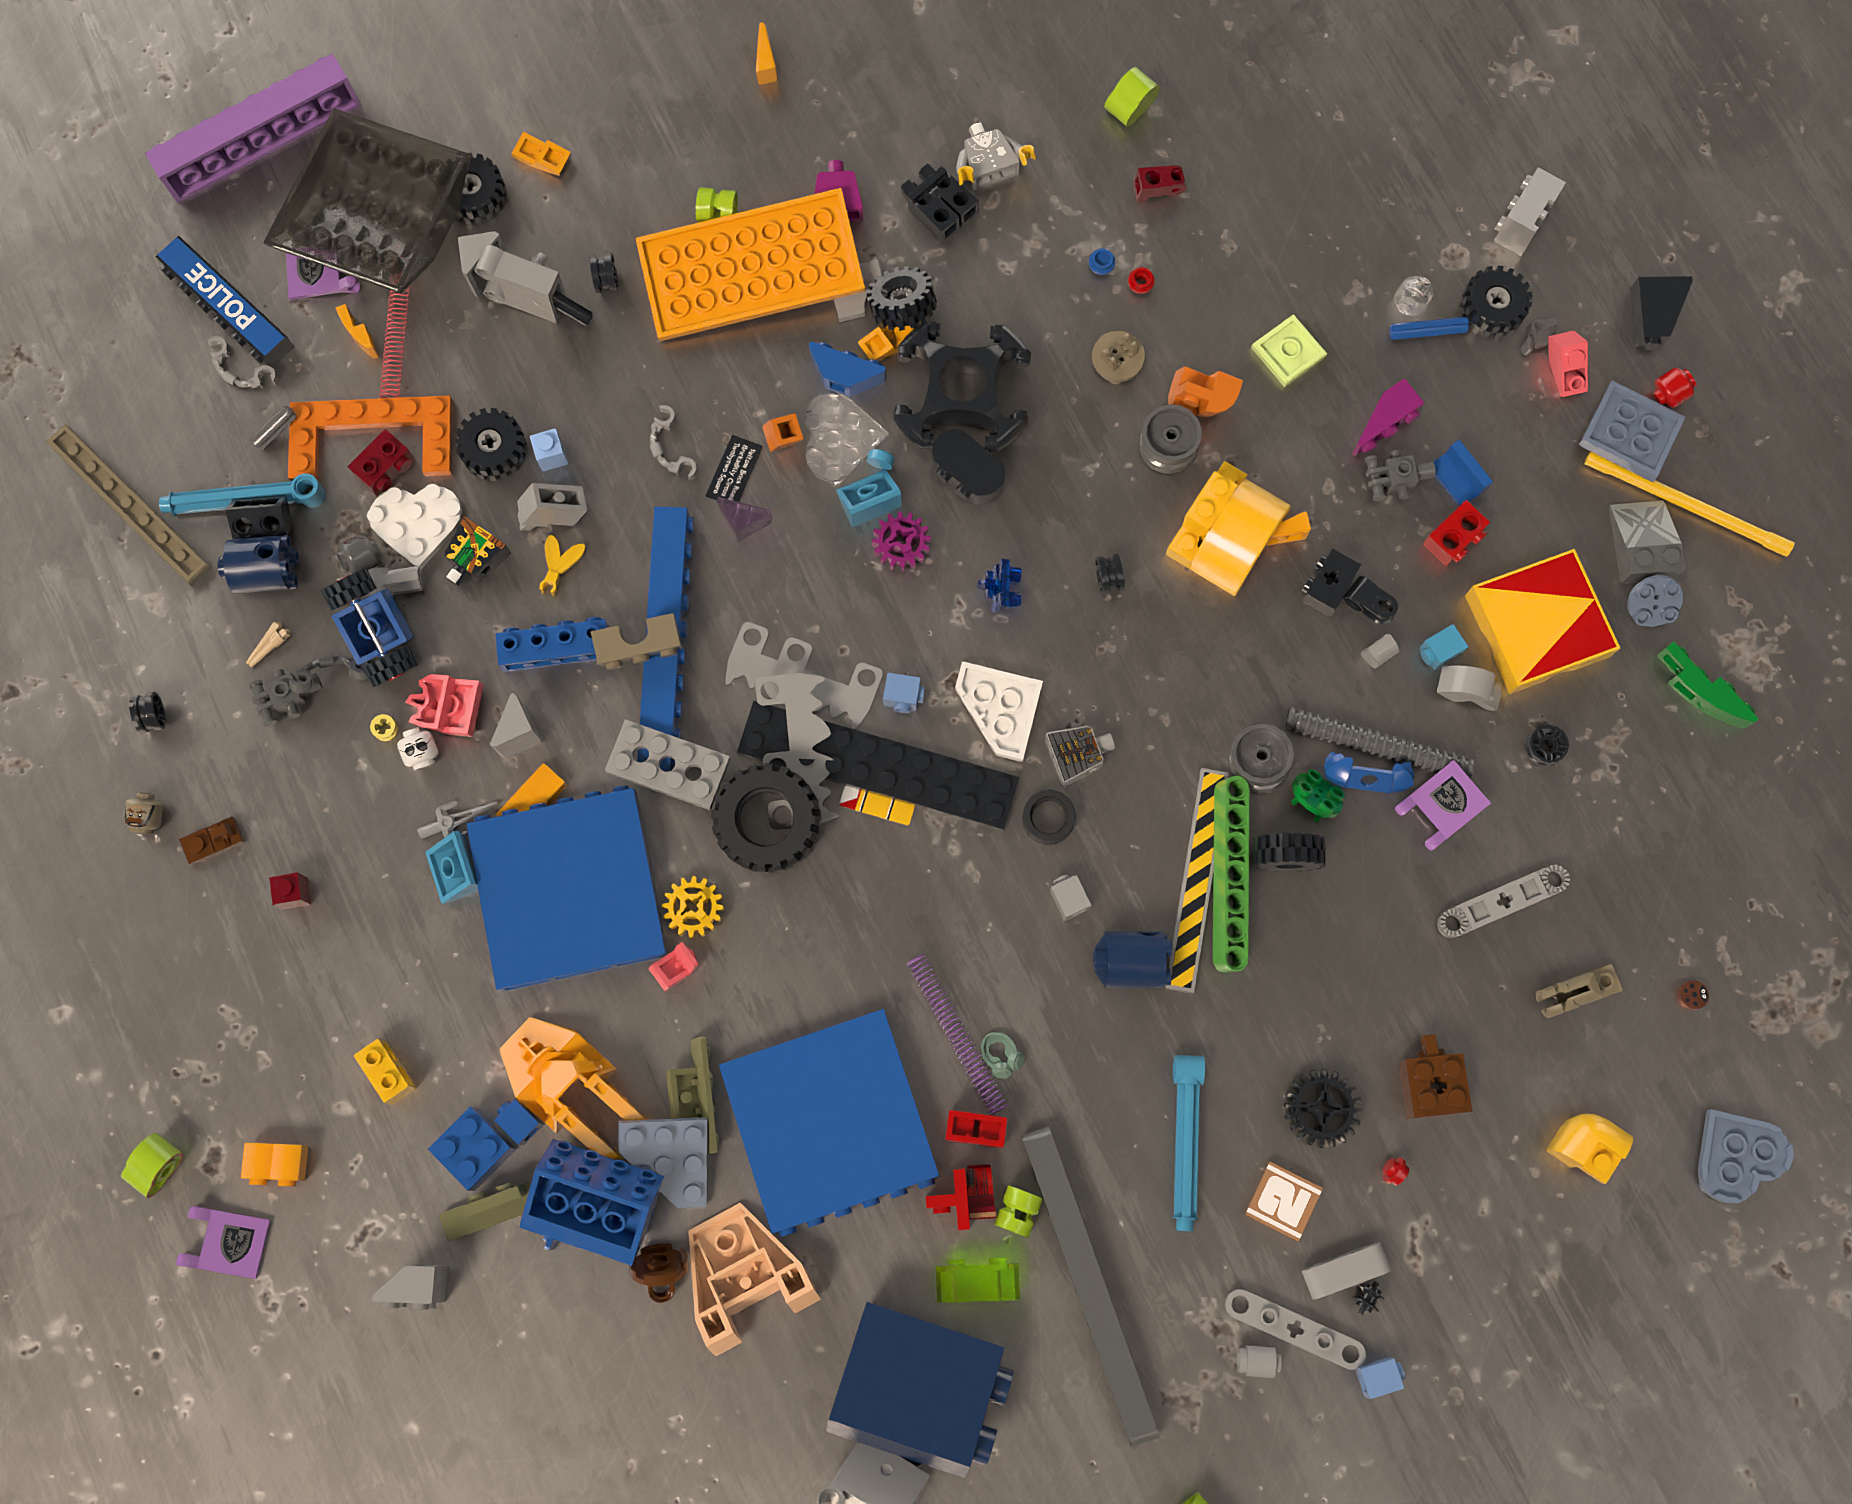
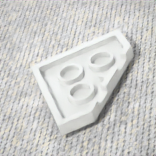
[955,661,1043,762]

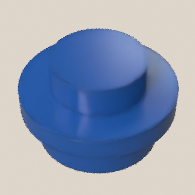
[1089,249,1115,275]

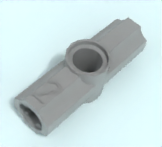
[336,566,423,600]

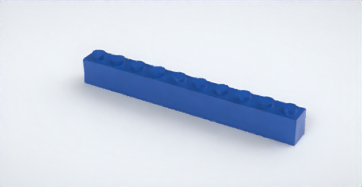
[637,507,694,772]

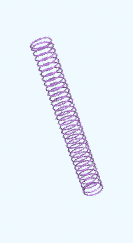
[907,954,1008,1115]

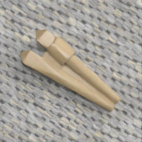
[246,622,290,668]

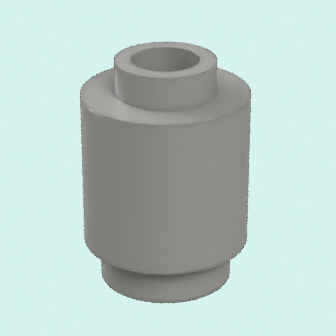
[1237,1345,1282,1378]

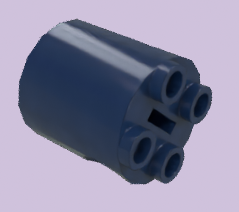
[217,535,299,594]
[1093,931,1172,988]

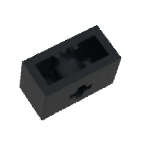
[1302,548,1362,618]

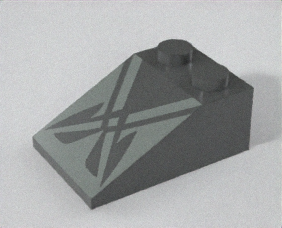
[1608,500,1686,584]

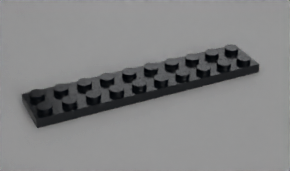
[737,700,1019,832]

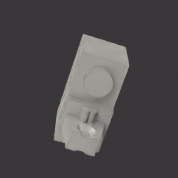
[517,483,587,531]

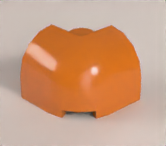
[1168,366,1243,418]

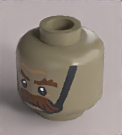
[123,792,164,834]

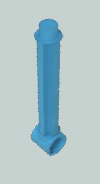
[159,473,326,516]
[1172,1055,1205,1231]

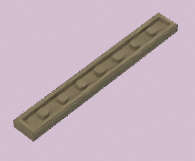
[46,424,212,586]

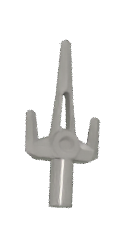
[417,800,498,839]

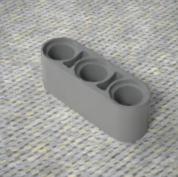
[1302,1242,1392,1300]

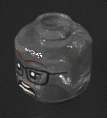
[1394,276,1434,316]

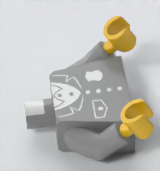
[956,123,1037,190]

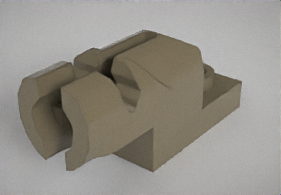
[1535,964,1623,1018]

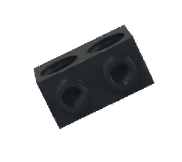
[225,495,293,539]

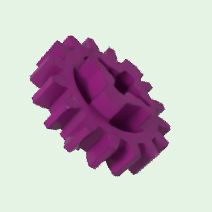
[872,511,931,571]

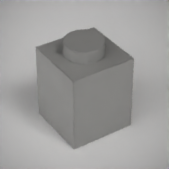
[1050,874,1092,921]

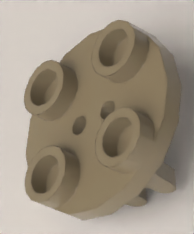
[1091,331,1145,384]

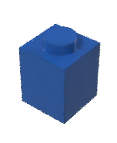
[494,1099,544,1146]

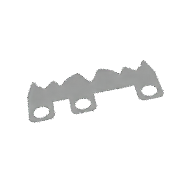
[725,622,883,729]
[755,673,839,830]

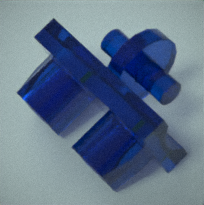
[977,558,1022,614]

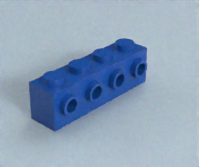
[495,617,609,672]

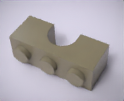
[591,613,683,670]

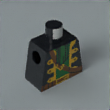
[444,516,511,587]

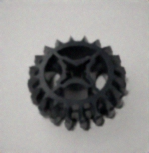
[1283,1069,1363,1148]

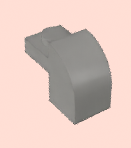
[1437,666,1503,711]

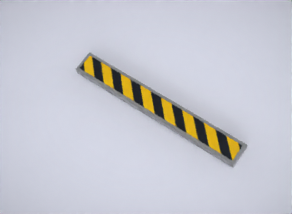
[1165,768,1229,994]

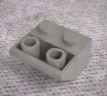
[372,1265,449,1310]

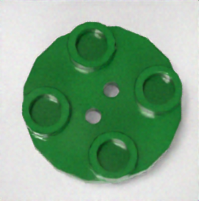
[1290,769,1345,823]

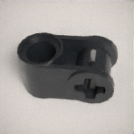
[1343,576,1398,626]

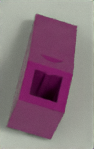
[1352,378,1424,456]

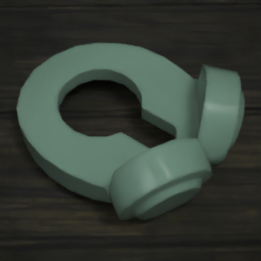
[980,1032,1025,1079]

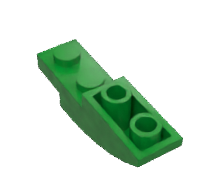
[1657,641,1759,729]

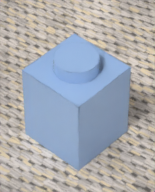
[530,428,568,472]

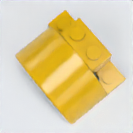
[1166,461,1291,596]

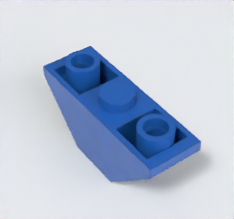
[809,341,887,397]

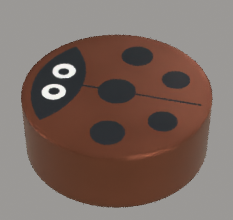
[1677,980,1709,1010]

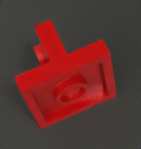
[926,1169,970,1230]

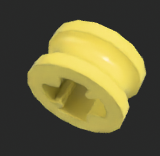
[370,714,399,742]

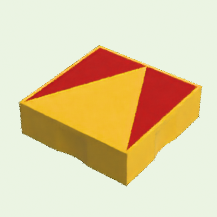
[1465,549,1620,695]

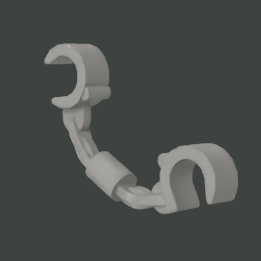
[207,336,278,388]
[650,405,698,481]

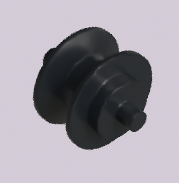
[1352,1281,1385,1315]

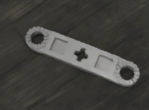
[1437,864,1570,938]
[1224,1289,1366,1370]

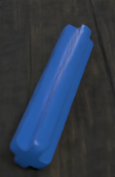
[1389,317,1469,340]

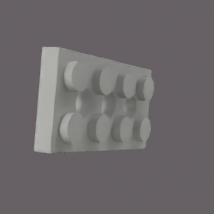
[604,719,731,810]

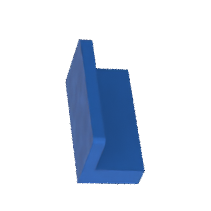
[1433,440,1493,506]

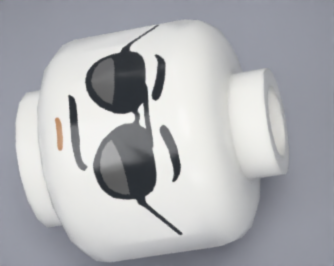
[397,727,439,770]

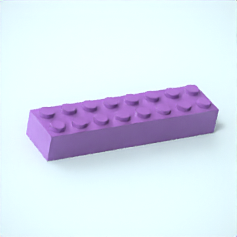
[145,53,361,203]

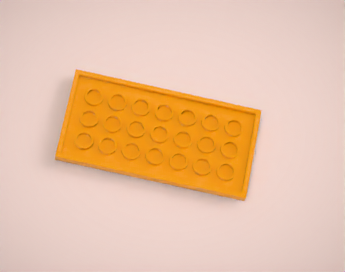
[635,188,866,341]

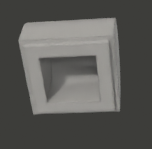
[1361,634,1399,669]

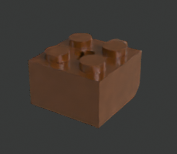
[1399,1034,1473,1120]

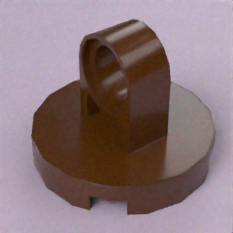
[629,1243,689,1303]

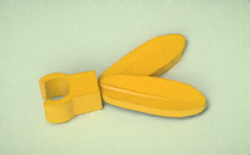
[540,535,585,597]

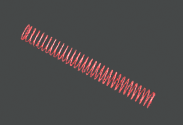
[379,246,413,398]

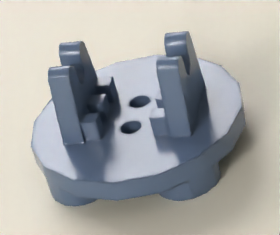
[1627,575,1684,627]

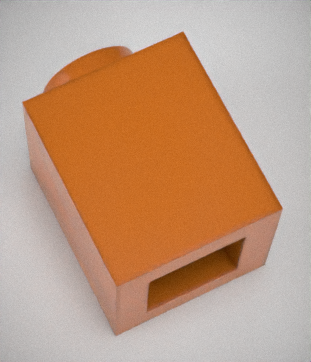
[762,413,803,452]

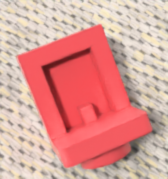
[649,942,698,991]

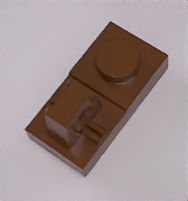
[179,816,245,866]

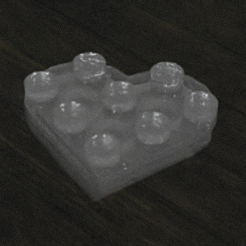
[805,393,889,484]

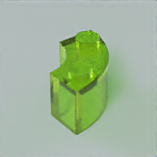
[936,1257,1020,1303]

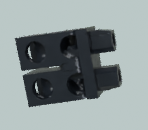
[901,163,979,244]

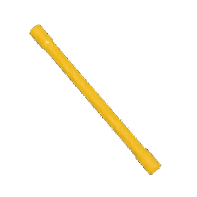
[1584,451,1795,557]

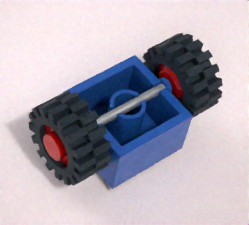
[321,568,418,687]

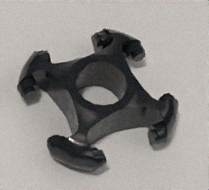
[893,320,1031,452]

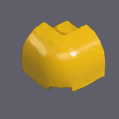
[1546,1114,1633,1184]

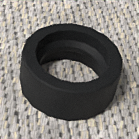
[1022,789,1076,845]

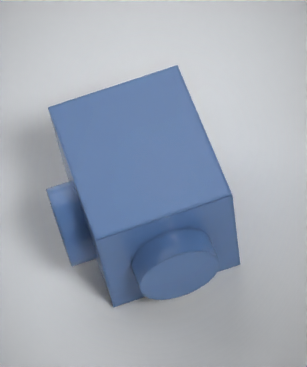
[883,673,925,713]

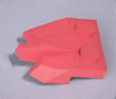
[405,674,484,737]

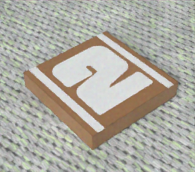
[1244,1161,1323,1242]

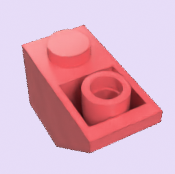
[1548,330,1588,397]

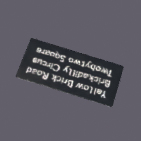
[705,435,763,508]

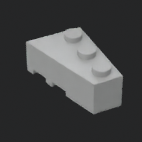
[1494,167,1566,256]

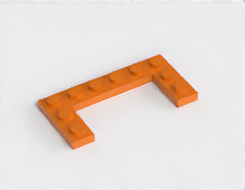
[288,395,452,481]

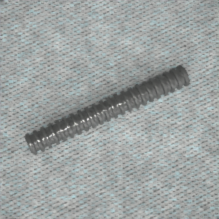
[1284,706,1475,779]

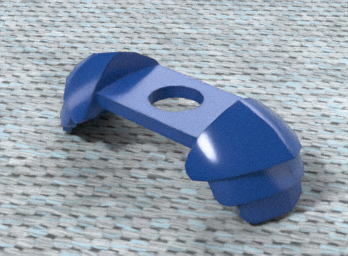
[1324,752,1414,794]

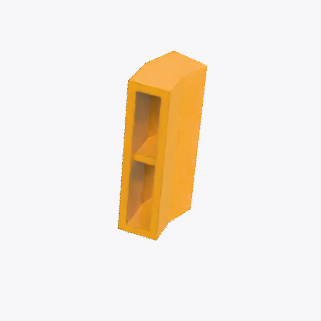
[495,763,568,817]

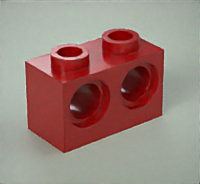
[1423,500,1490,567]
[945,1110,1007,1149]

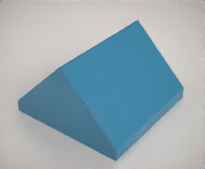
[836,470,902,527]
[425,831,479,904]

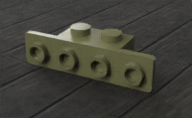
[666,1036,720,1155]
[439,1180,532,1241]

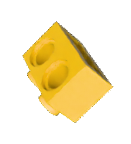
[353,1039,417,1105]

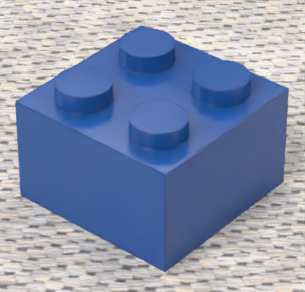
[428,1107,517,1191]

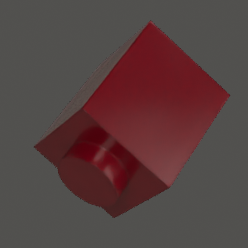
[269,872,311,910]

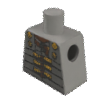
[1045,726,1115,788]

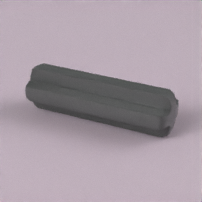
[251,406,297,450]

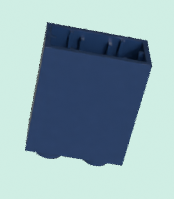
[826,1302,1014,1478]

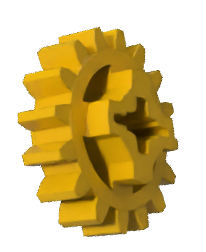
[662,876,725,939]

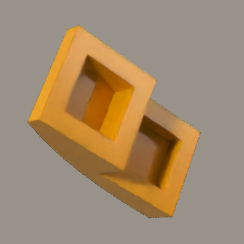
[511,131,571,176]
[335,304,379,359]
[858,326,914,362]

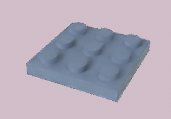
[1579,381,1685,482]

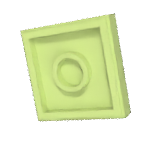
[1251,314,1327,387]

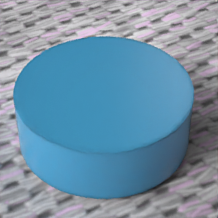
[866,449,895,470]

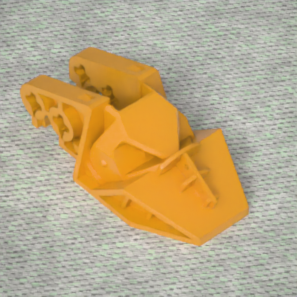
[500,1017,649,1162]

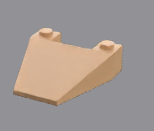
[688,1203,821,1356]

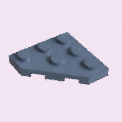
[618,1117,707,1208]

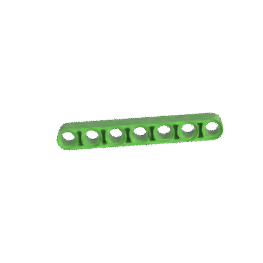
[1213,776,1249,973]

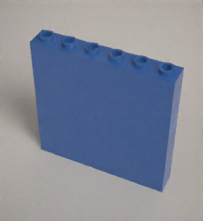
[466,785,668,992]
[719,1009,939,1238]

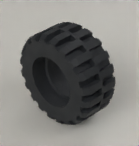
[711,763,822,873]

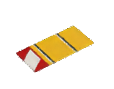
[839,786,915,825]

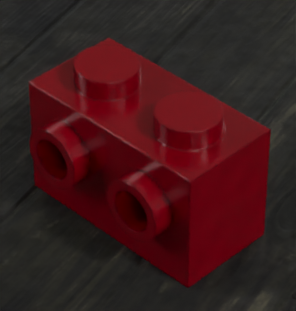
[347,429,415,496]

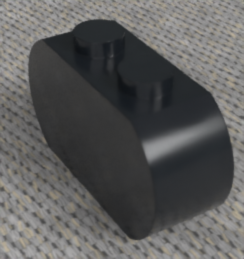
[932,429,1005,505]

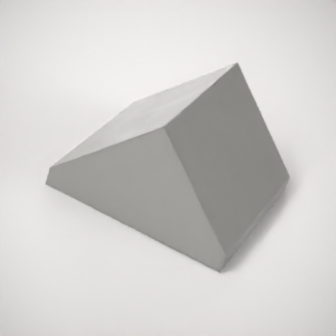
[458,231,508,298]
[490,693,542,759]

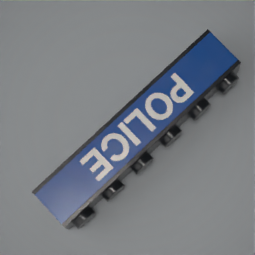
[155,235,294,367]

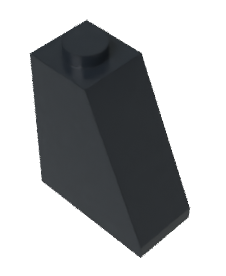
[1630,276,1693,350]

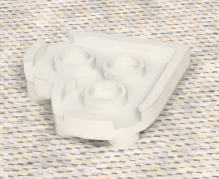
[367,484,462,570]

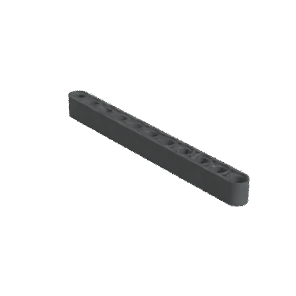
[1021,1126,1160,1449]

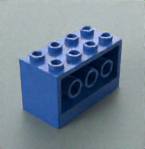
[519,1139,664,1266]

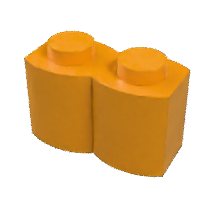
[241,1143,308,1187]

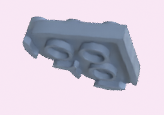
[1698,1109,1794,1203]

